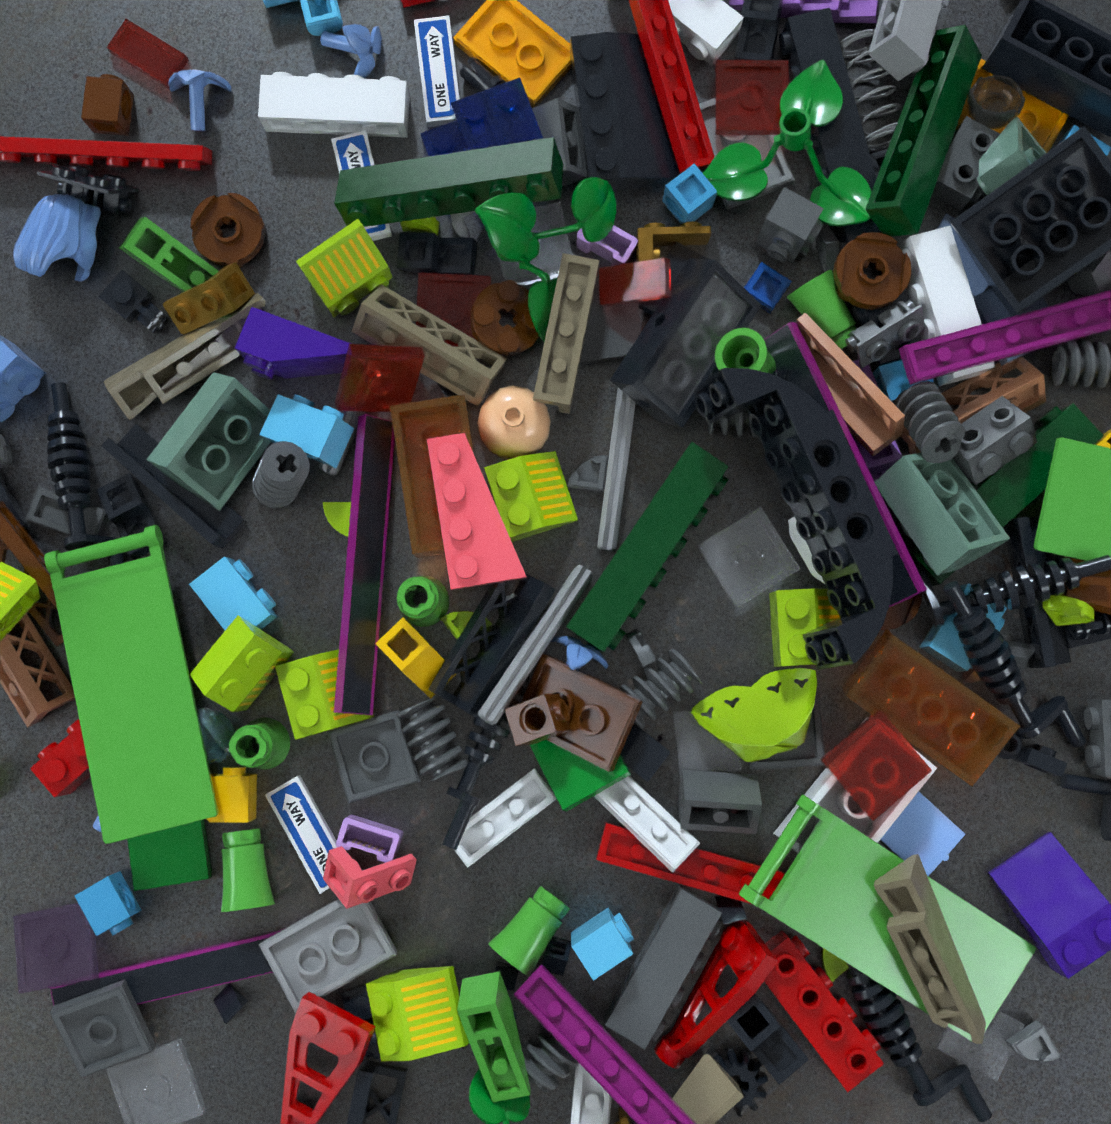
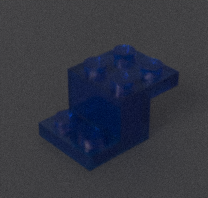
[420,78,544,157]

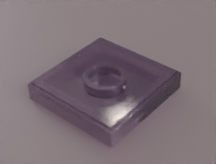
[13,903,99,994]

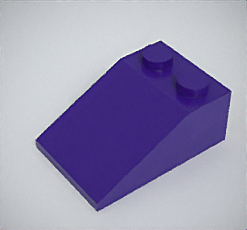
[235,307,366,380]
[987,832,1111,979]

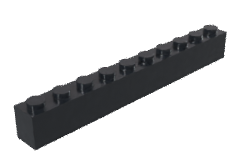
[779,7,921,372]

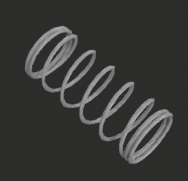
[840,29,901,152]

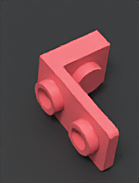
[323,846,417,909]

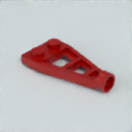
[654,919,778,1069]
[280,992,376,1124]

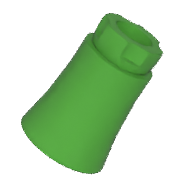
[787,269,857,350]
[715,328,776,374]
[397,576,449,627]
[229,717,290,770]
[221,828,275,912]
[488,886,570,977]

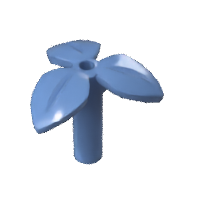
[320,24,382,79]
[168,69,231,131]
[551,636,609,670]

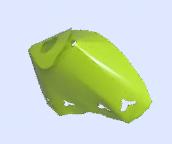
[691,668,817,762]

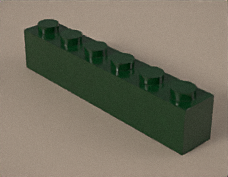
[865,24,982,236]
[334,137,564,227]
[905,403,1104,586]
[566,442,729,653]

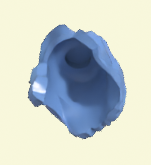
[13,194,101,282]

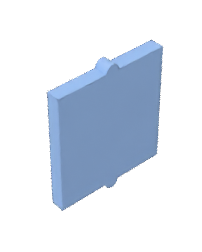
[880,792,965,876]

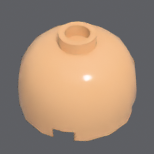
[477,385,551,460]

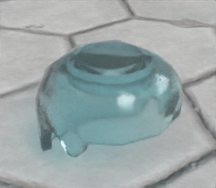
[197,707,236,764]

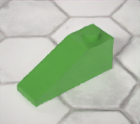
[119,217,219,292]
[457,971,531,1102]

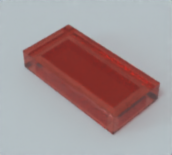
[106,19,189,89]
[599,258,671,306]

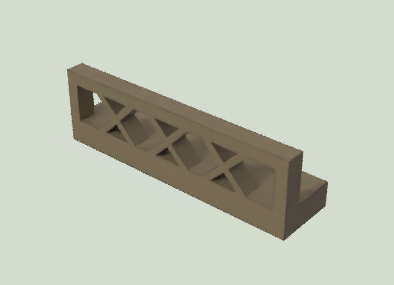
[533,253,599,414]
[351,284,507,406]

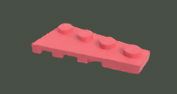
[427,433,527,590]

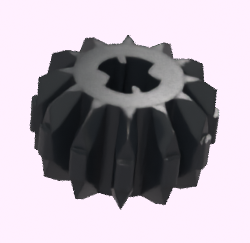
[712,1046,768,1118]

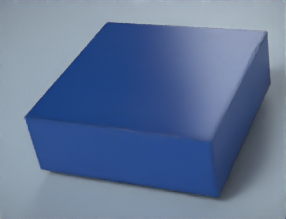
[744,262,792,314]

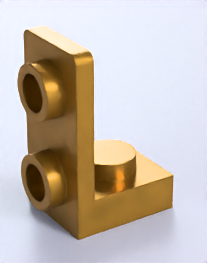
[636,222,711,282]
[163,262,255,334]

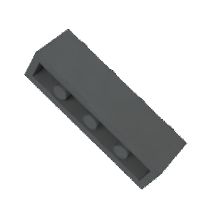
[604,884,723,1049]

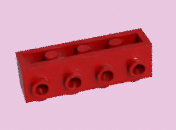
[30,719,91,798]
[764,930,884,1093]

